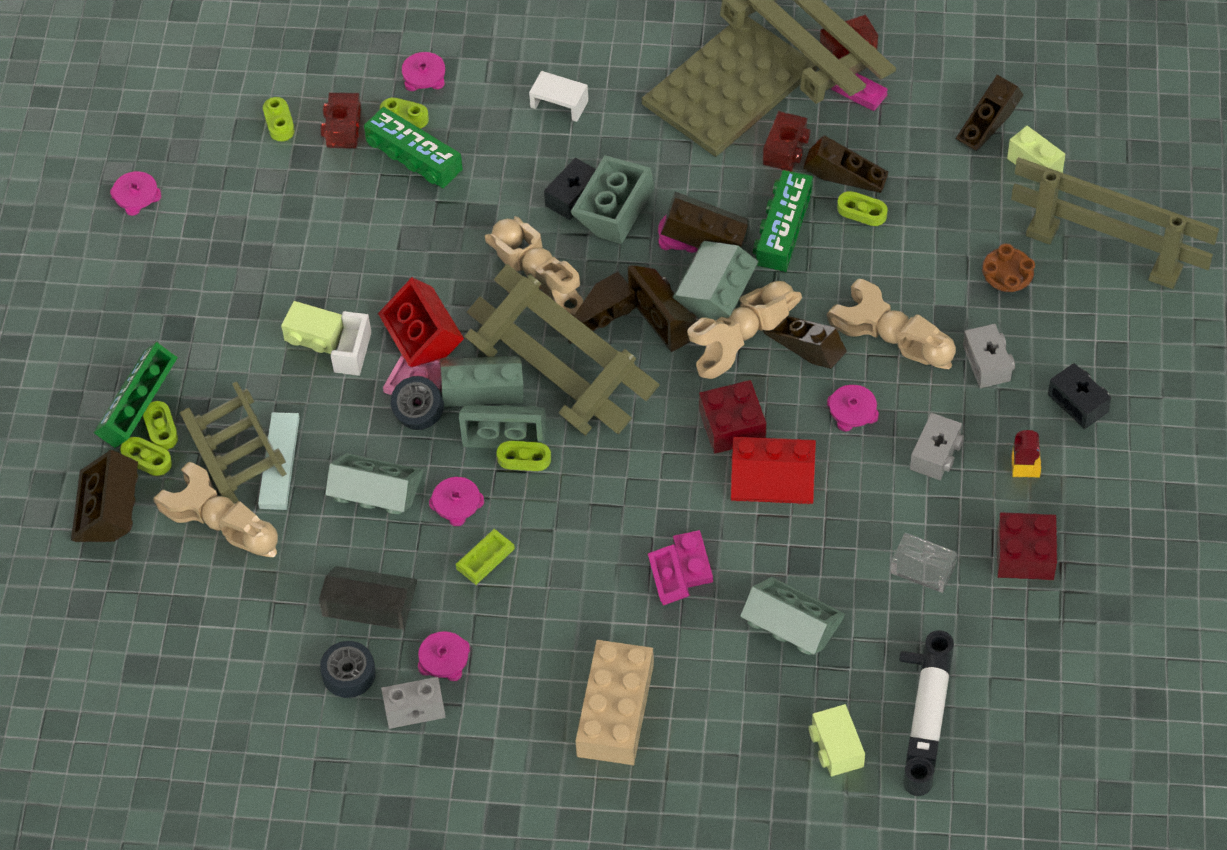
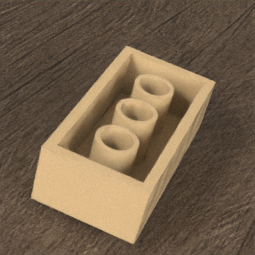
[576,640,654,765]

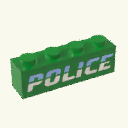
[364,106,463,189]
[753,170,813,272]
[93,342,178,448]

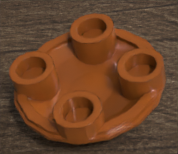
[982,244,1035,292]

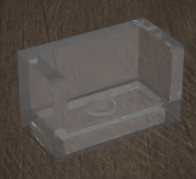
[891,533,957,593]

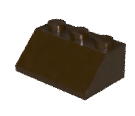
[661,192,748,248]
[628,265,698,352]
[71,449,138,542]

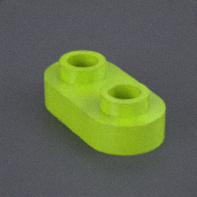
[263,97,295,141]
[380,98,429,129]
[837,191,888,226]
[143,401,178,450]
[121,437,172,476]
[496,441,551,471]

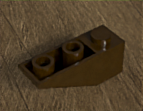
[955,75,1024,151]
[803,135,888,193]
[568,271,636,344]
[763,316,847,369]

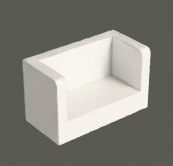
[529,71,588,122]
[331,311,371,376]

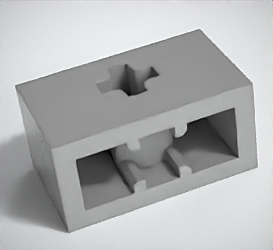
[963,324,1015,388]
[910,413,964,481]
[381,677,446,729]

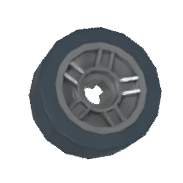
[390,376,444,430]
[320,641,376,698]

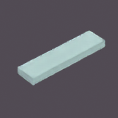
[258,412,300,510]

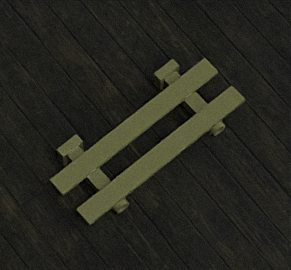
[720,0,896,104]
[1011,157,1219,289]
[464,264,660,436]

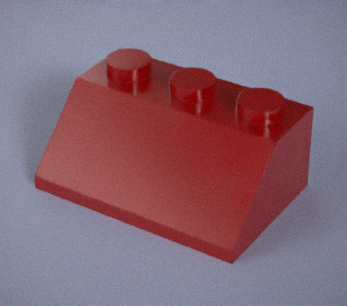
[378,277,464,368]
[731,437,816,504]

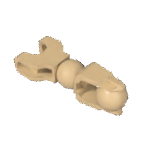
[485,216,583,316]
[827,279,956,369]
[687,281,802,379]
[153,462,278,557]

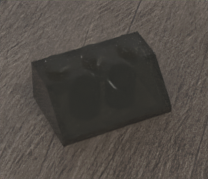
[319,566,417,630]

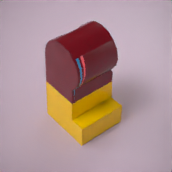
[1012,430,1041,477]

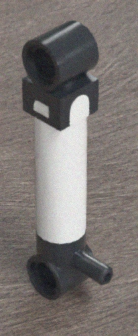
[899,630,954,796]

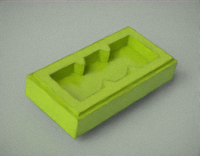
[455,529,515,585]

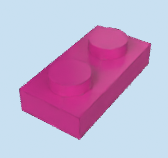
[831,73,888,111]
[673,530,713,588]
[648,544,690,605]

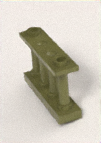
[180,381,286,503]

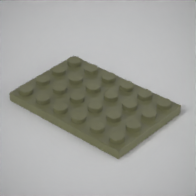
[642,16,817,157]

